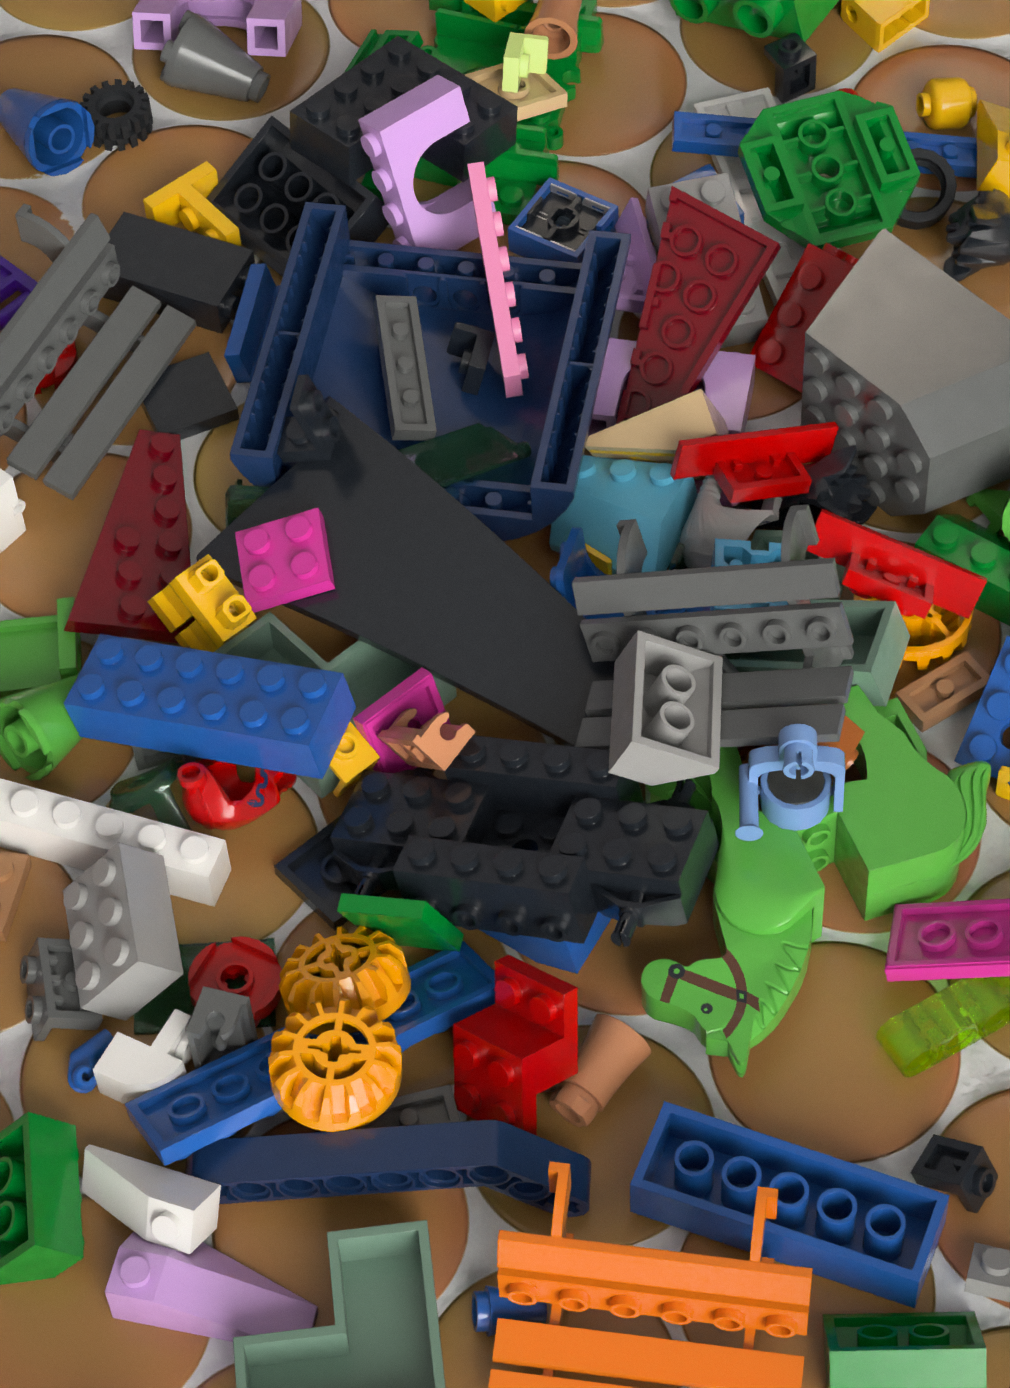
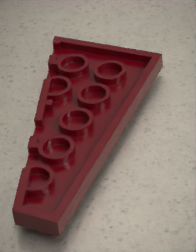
[616,186,781,424]
[64,429,195,643]

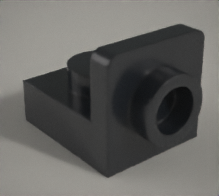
[764,33,817,104]
[447,322,495,395]
[910,1134,998,1213]

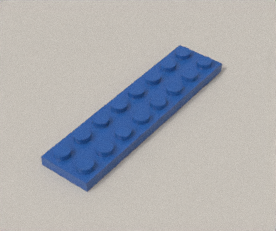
[125,941,495,1166]

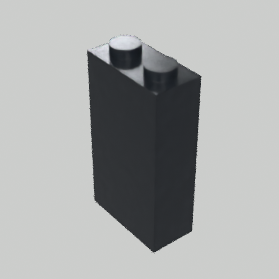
[103,212,255,334]

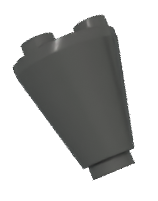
[160,10,271,103]

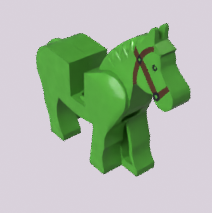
[641,685,991,1077]

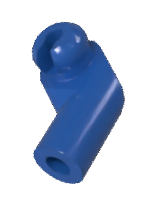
[67,1028,114,1093]

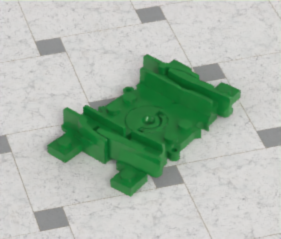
[361,0,604,225]

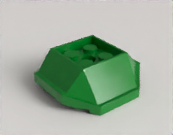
[737,90,920,249]

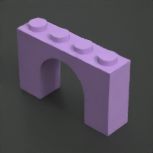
[132,0,302,57]
[358,75,496,251]
[588,337,755,436]

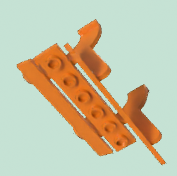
[488,1161,813,1388]

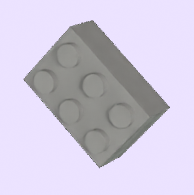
[63,842,184,1021]

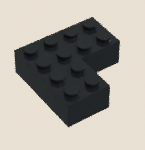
[290,36,518,185]

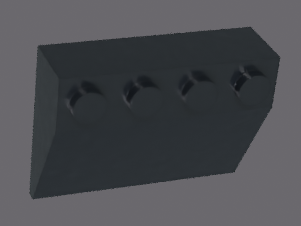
[206,115,389,277]

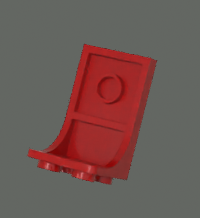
[750,242,859,392]

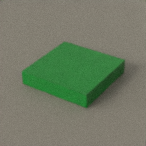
[337,893,464,952]

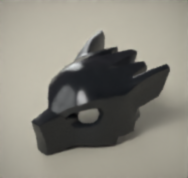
[943,189,1010,282]
[751,445,877,530]

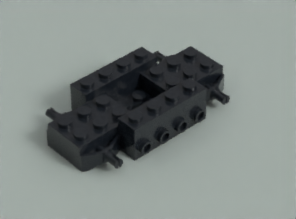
[330,735,719,947]

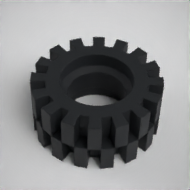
[80,79,153,151]

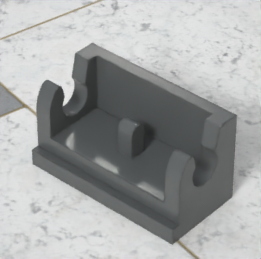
[186,986,258,1070]

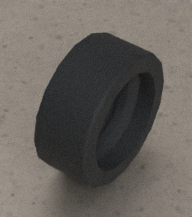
[897,148,957,230]

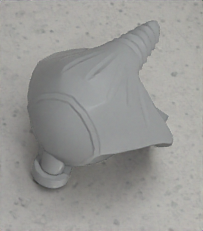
[680,475,782,569]

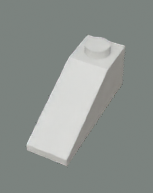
[82,1144,221,1254]

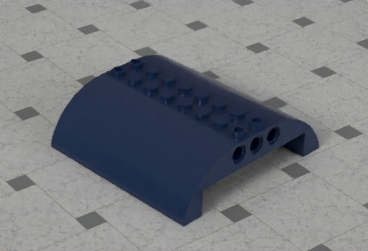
[230,202,631,541]

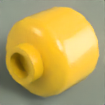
[916,77,977,130]

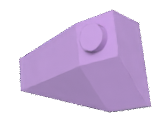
[105,1232,319,1342]

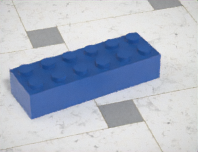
[63,634,356,779]
[630,1101,950,1308]

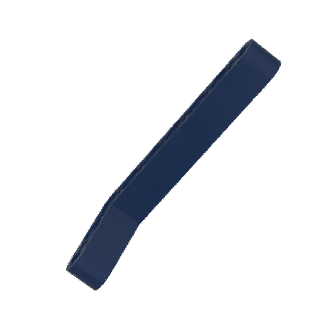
[185,1120,592,1217]

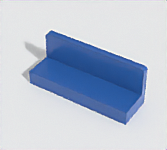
[224,263,280,383]

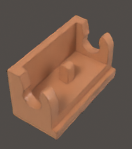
[377,708,476,771]

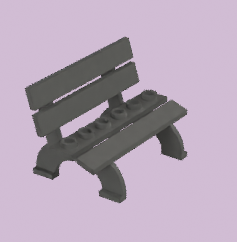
[0,204,197,501]
[572,504,854,751]

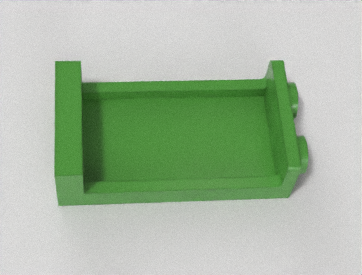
[0,597,82,698]

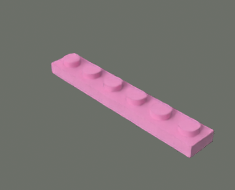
[467,161,529,398]

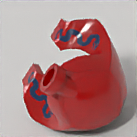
[177,758,297,830]

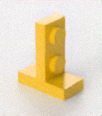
[143,161,242,247]

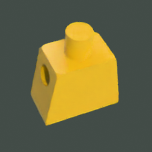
[841,0,930,53]

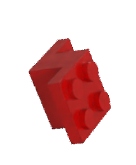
[453,954,578,1136]

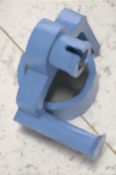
[735,724,845,841]

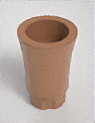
[524,0,582,60]
[549,1014,651,1128]

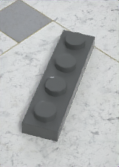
[373,295,437,441]

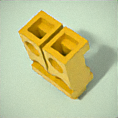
[148,554,257,652]

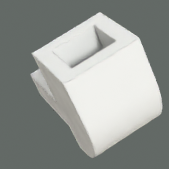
[93,1009,192,1104]

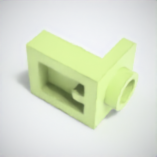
[502,32,549,93]

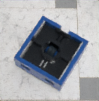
[508,177,619,263]

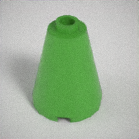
[0,674,83,781]

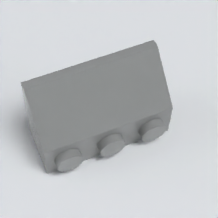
[608,630,723,786]

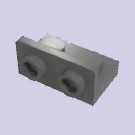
[20,937,103,1041]

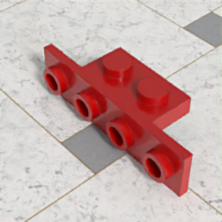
[670,422,839,503]
[806,509,987,619]

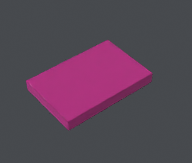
[885,899,1010,982]

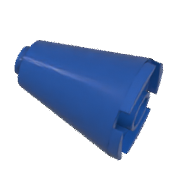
[0,88,95,176]

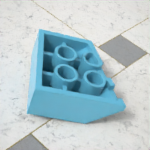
[549,455,697,574]

